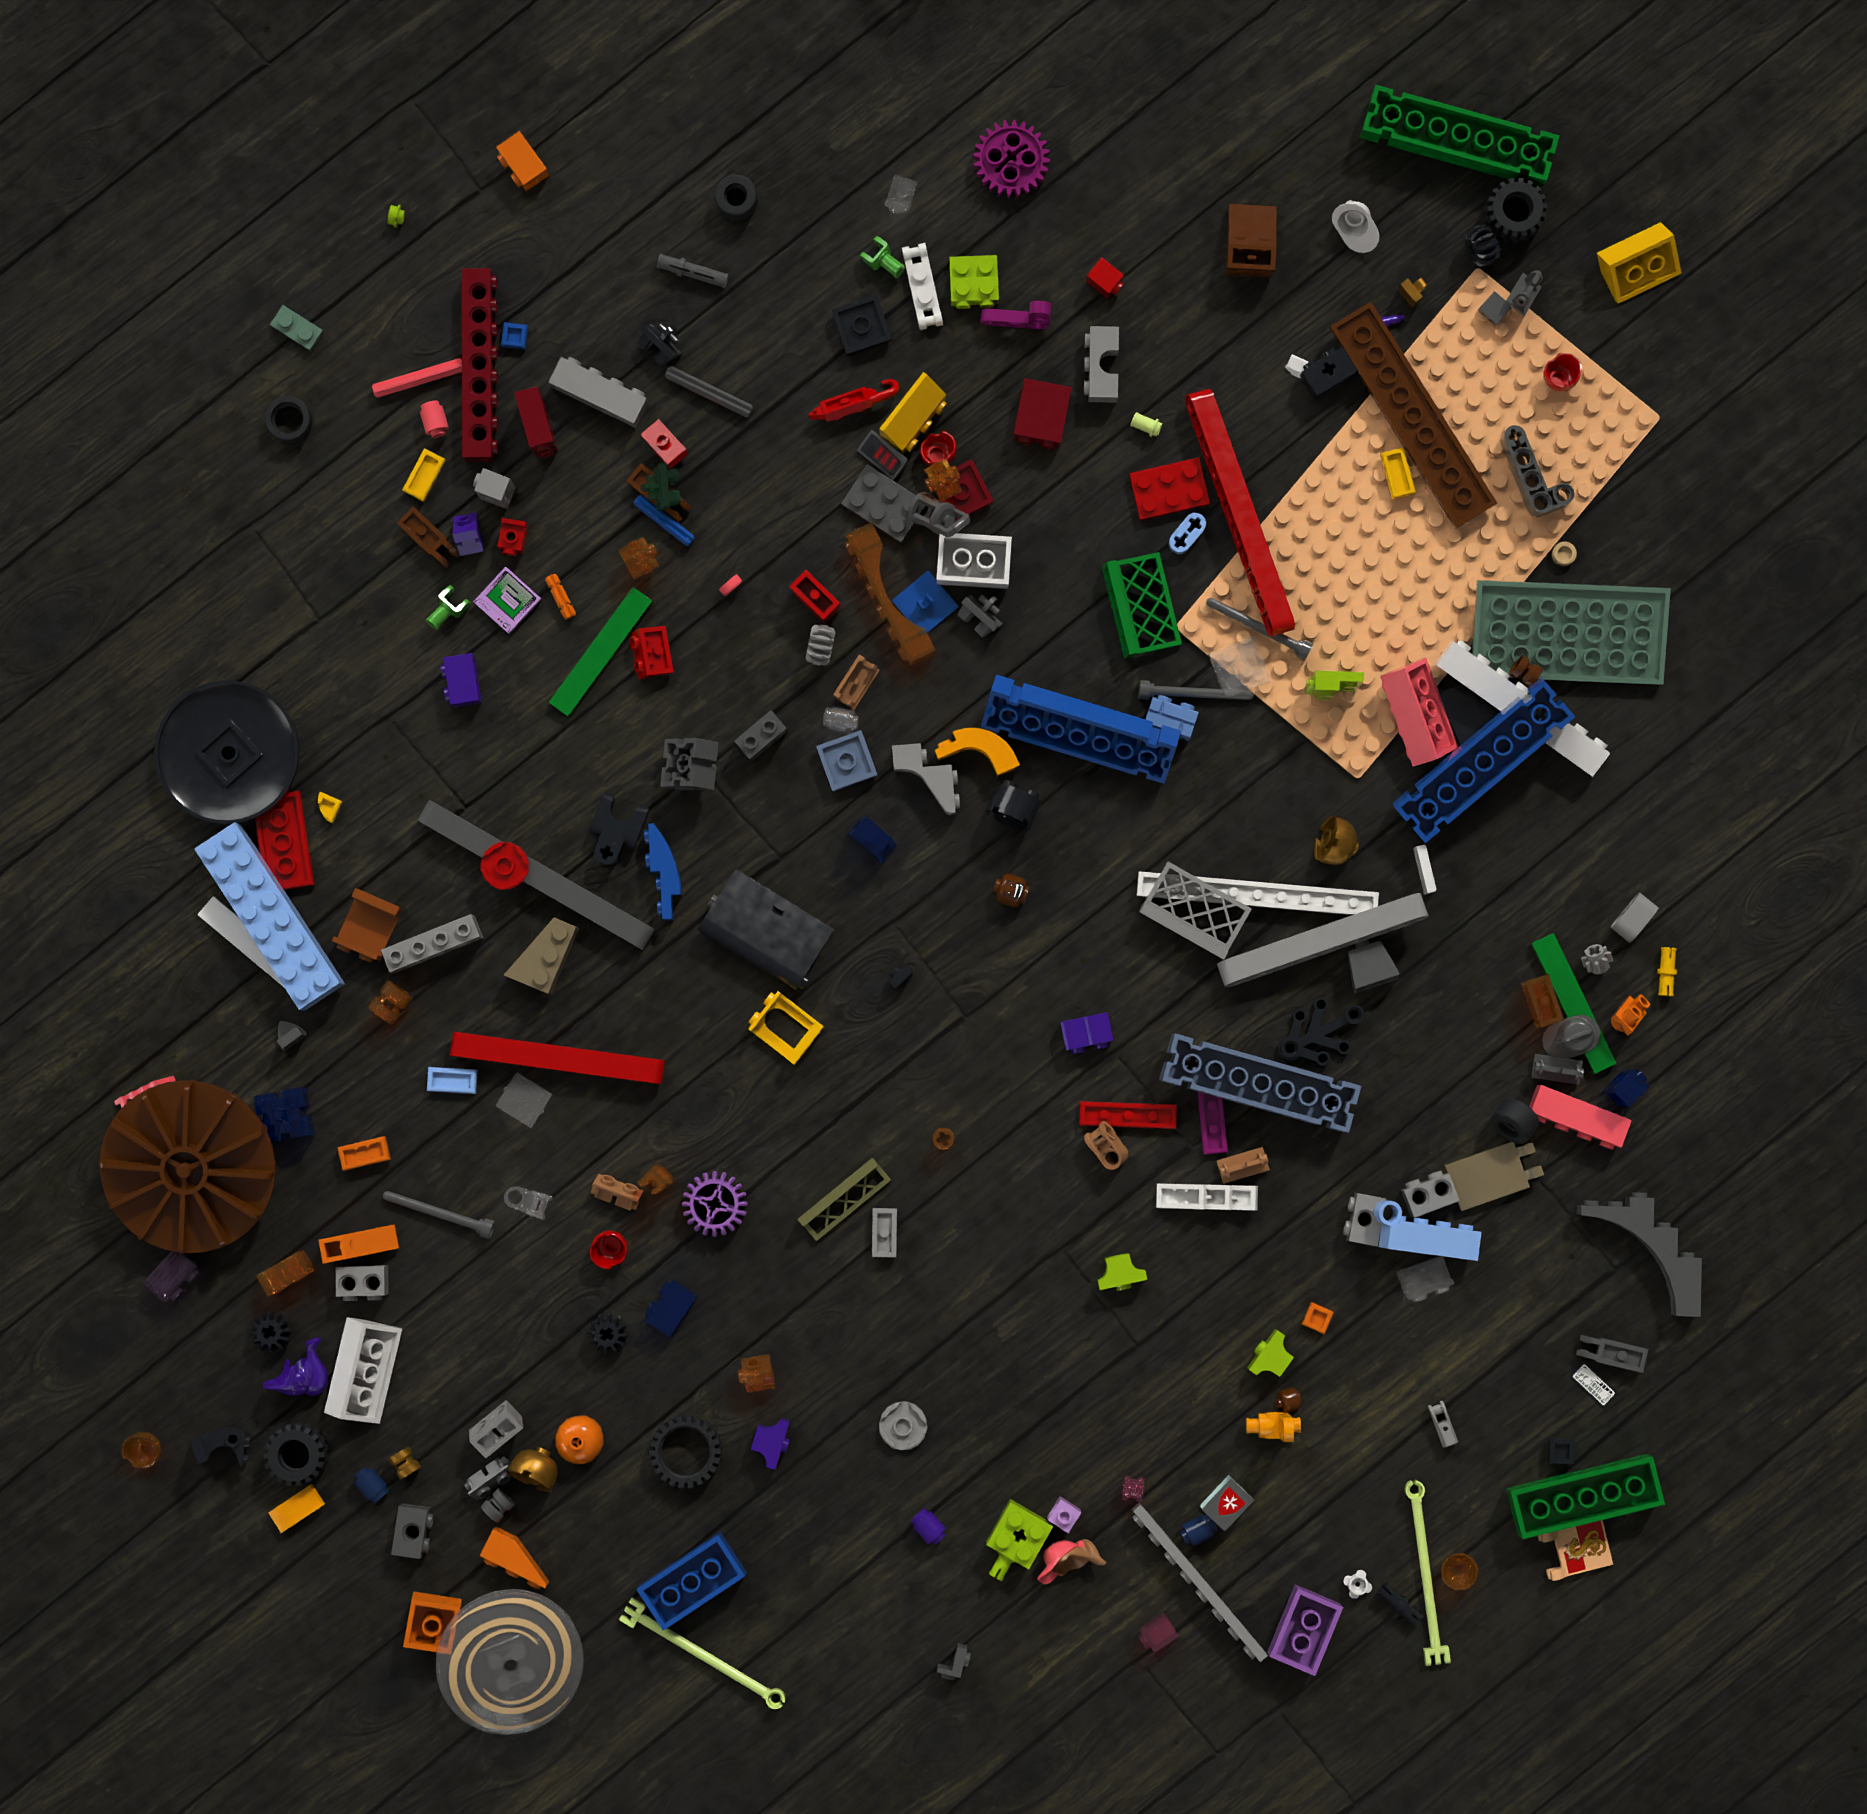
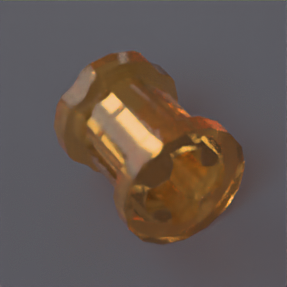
[933,1128,954,1149]

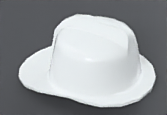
[1332,200,1379,253]

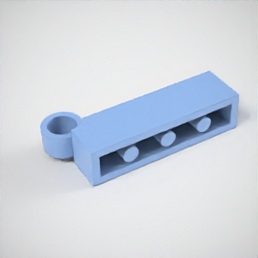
[1374,1200,1481,1261]

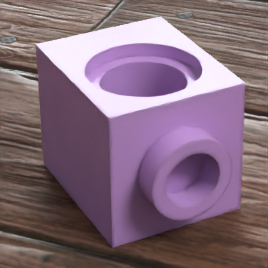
[1047,1497,1081,1533]

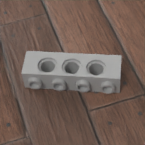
[381,914,483,973]

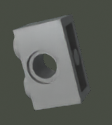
[1343,1193,1386,1246]

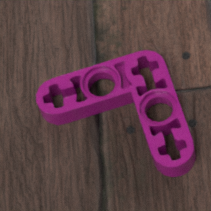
[980,301,1051,329]

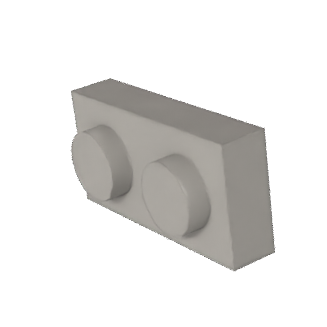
[872,1208,897,1257]

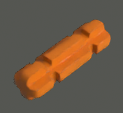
[545,574,576,619]

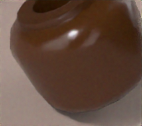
[1275,1387,1302,1413]

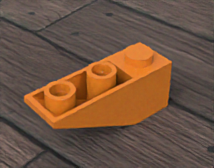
[319,1224,399,1264]
[480,1526,549,1589]

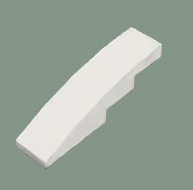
[1156,1184,1258,1210]

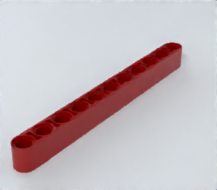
[1185,389,1295,637]

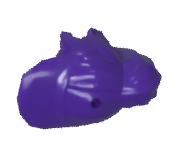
[263,1337,328,1396]

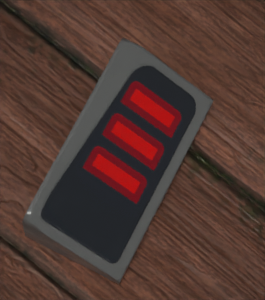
[857,430,908,481]

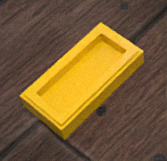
[1380,447,1416,500]
[402,448,446,502]

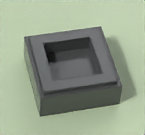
[1478,291,1512,326]

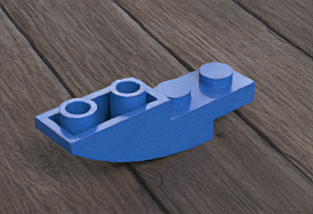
[644,823,682,921]

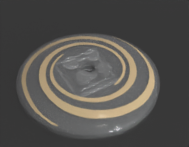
[436,1589,583,1735]

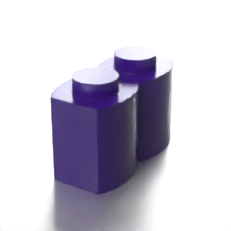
[1060,1012,1114,1054]

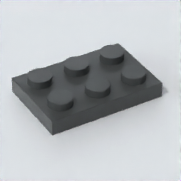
[841,464,926,543]

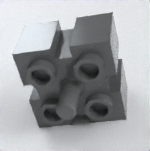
[660,738,718,790]

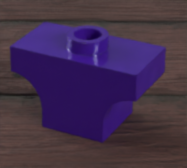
[453,512,484,556]
[751,1418,790,1469]

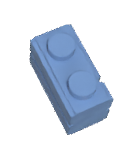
[1145,695,1199,741]

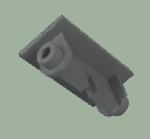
[1505,270,1543,316]
[1531,1054,1584,1085]
[464,1456,512,1500]

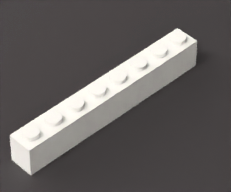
[1435,640,1610,777]

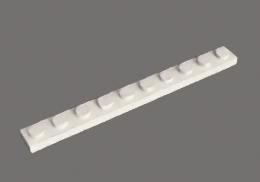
[1137,872,1379,915]

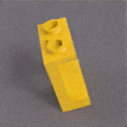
[748,991,824,1065]

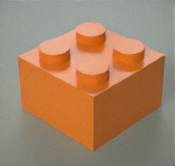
[403,1591,462,1655]

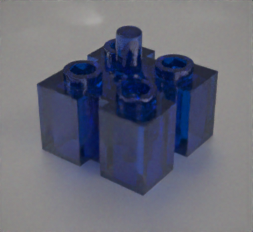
[253,1087,315,1143]

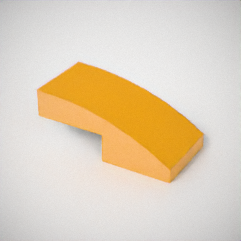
[268,1484,325,1533]

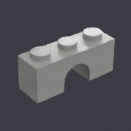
[1084,326,1119,403]

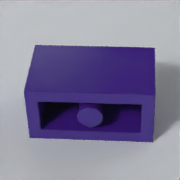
[441,653,482,707]

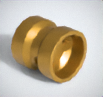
[388,1446,421,1480]

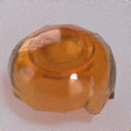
[121,1431,162,1468]
[1441,1553,1479,1591]

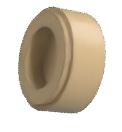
[1551,542,1577,567]

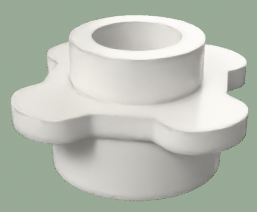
[1343,1570,1372,1599]

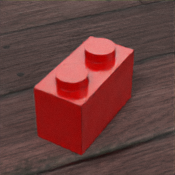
[789,570,841,624]

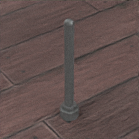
[1206,598,1313,661]
[1138,680,1254,700]
[383,1191,496,1239]

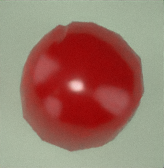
[1543,353,1582,391]
[920,431,957,469]
[589,1230,628,1269]

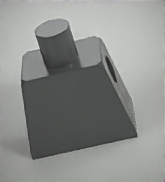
[1347,939,1399,994]

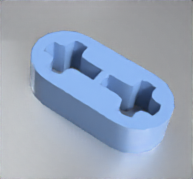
[1169,513,1206,554]

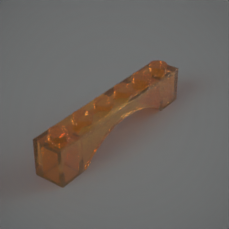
[844,522,936,666]

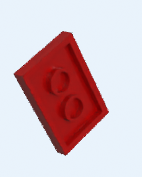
[1129,457,1210,521]

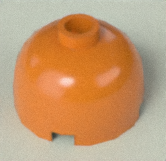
[555,1415,604,1464]

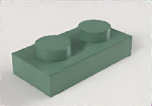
[270,305,324,352]

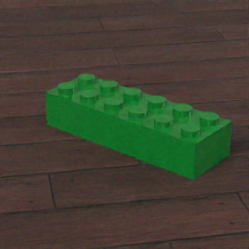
[1506,1454,1665,1539]

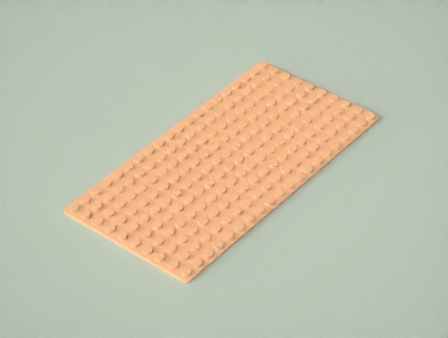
[1177,268,1660,778]

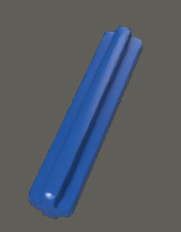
[634,495,695,546]

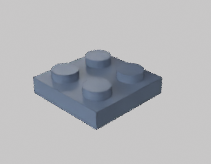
[816,730,878,792]

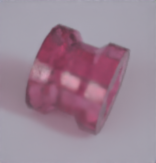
[1122,1475,1144,1502]

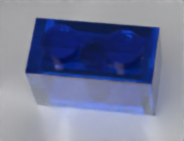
[645,1279,698,1337]

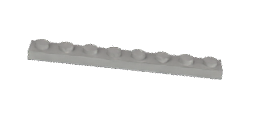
[1132,1502,1268,1662]

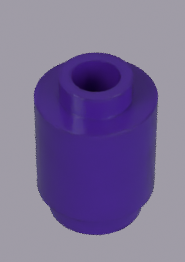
[910,1508,946,1545]

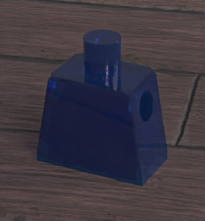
[847,815,897,863]

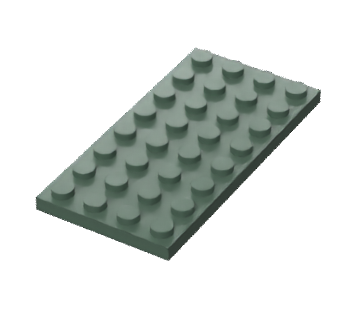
[1472,580,1671,685]

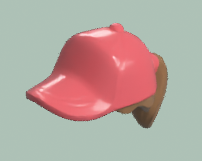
[1038,1539,1106,1584]

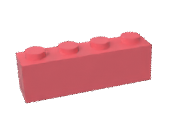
[1529,1085,1632,1150]

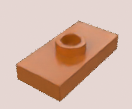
[337,1136,391,1171]

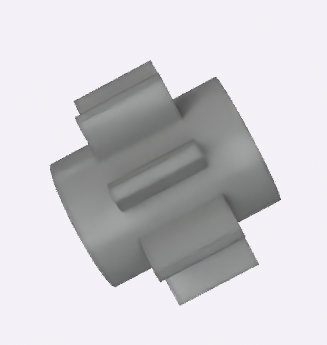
[1581,944,1613,974]

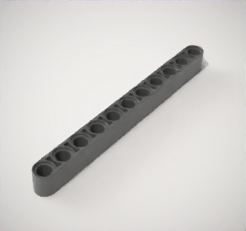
[417,800,655,950]

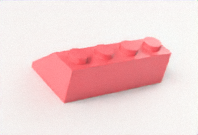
[1380,658,1458,766]

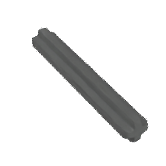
[665,366,753,417]

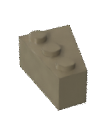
[504,918,579,994]

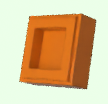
[1301,1302,1334,1334]

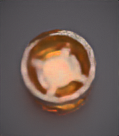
[367,980,413,1025]

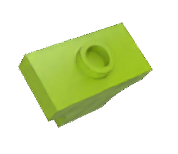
[1097,1253,1147,1291]
[1247,1329,1294,1377]

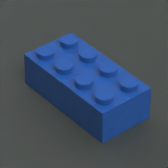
[636,1532,747,1630]

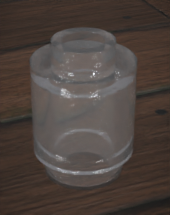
[823,706,859,734]

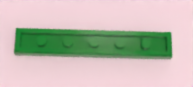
[549,587,653,717]
[1531,933,1617,1074]

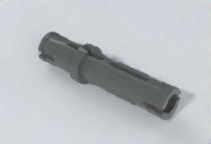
[656,253,729,288]

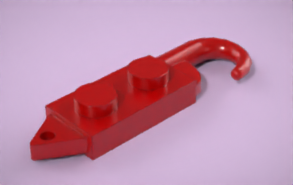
[808,379,900,422]

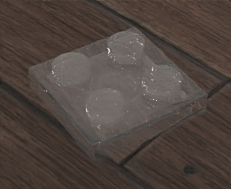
[1208,636,1271,699]

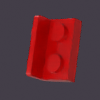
[630,626,674,680]

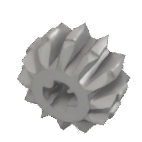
[806,624,835,666]

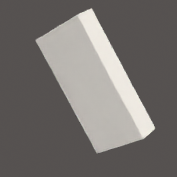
[1413,845,1437,895]

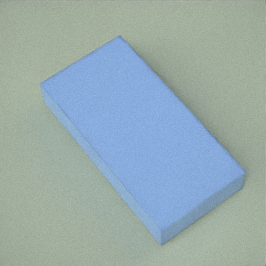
[427,1067,478,1094]

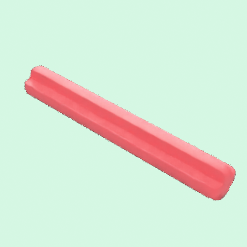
[372,358,462,398]

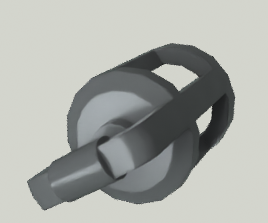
[908,492,970,537]

